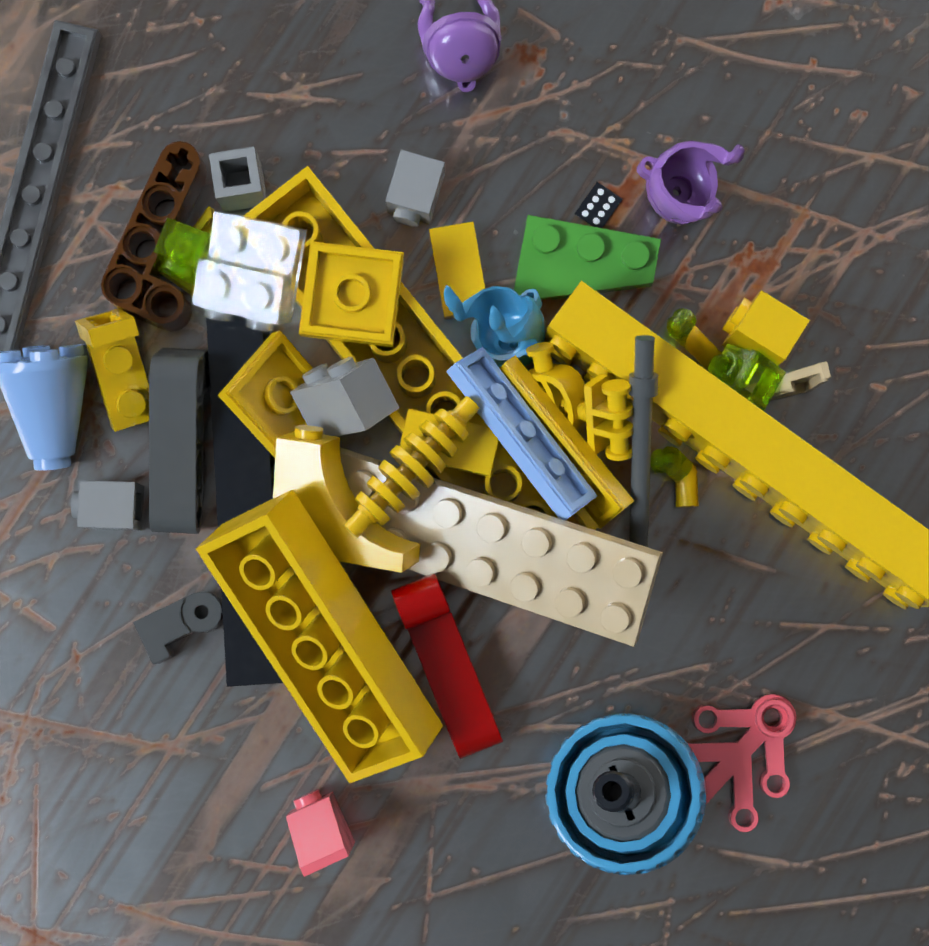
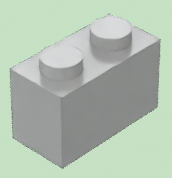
[290,357,399,436]

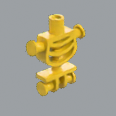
[526,342,633,461]

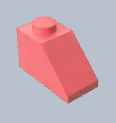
[286,789,355,877]

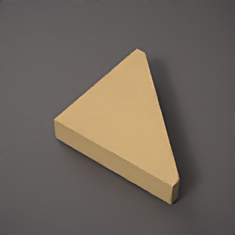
[734,361,831,404]

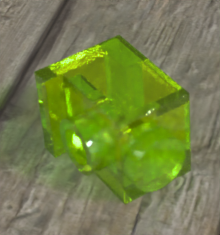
[153,217,219,288]
[708,344,786,411]

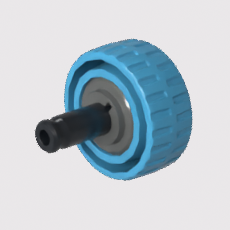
[545,713,706,875]

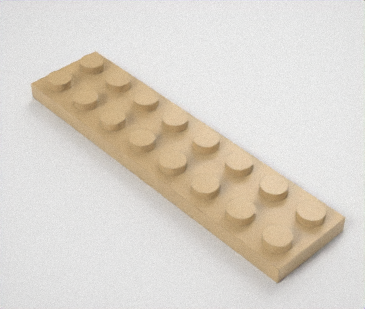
[340,447,663,647]

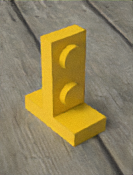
[75,308,149,432]

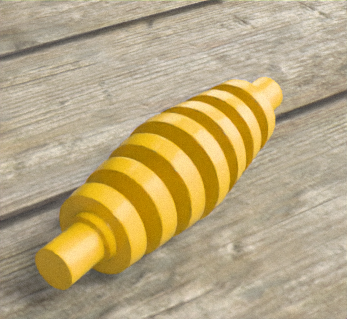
[344,396,480,539]

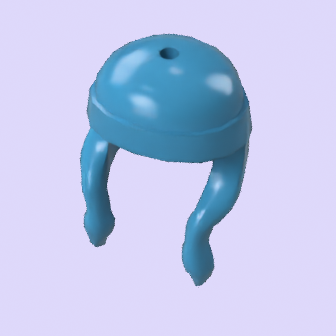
[444,285,546,368]

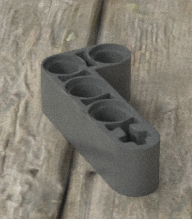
[149,348,210,534]

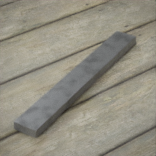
[0,20,102,351]

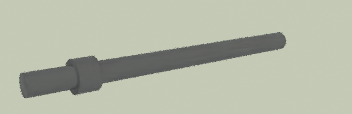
[629,335,658,547]

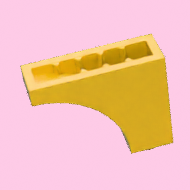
[273,425,421,573]

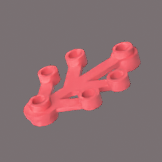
[688,694,796,832]

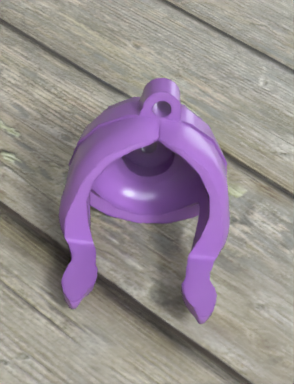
[418,0,502,92]
[637,140,745,225]

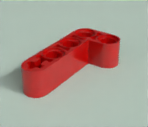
[391,573,503,759]

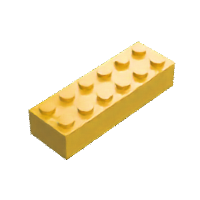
[196,489,443,784]

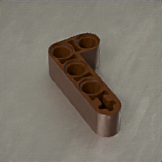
[101,141,207,332]

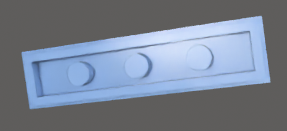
[446,347,597,521]

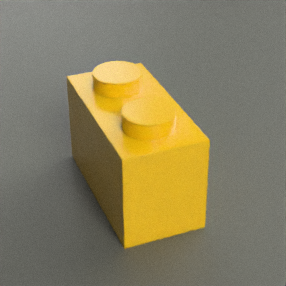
[722,290,810,374]

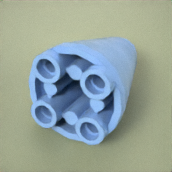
[0,344,89,470]

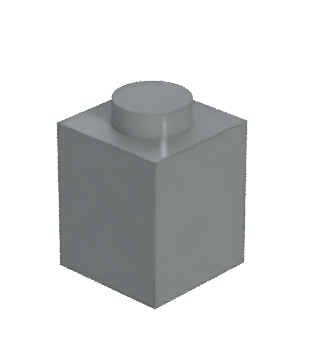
[209,146,267,212]
[385,150,445,227]
[71,480,144,531]

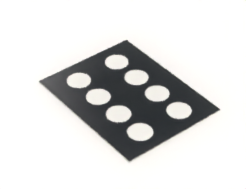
[574,182,623,228]

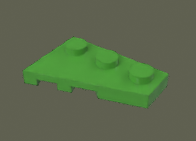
[514,215,661,300]

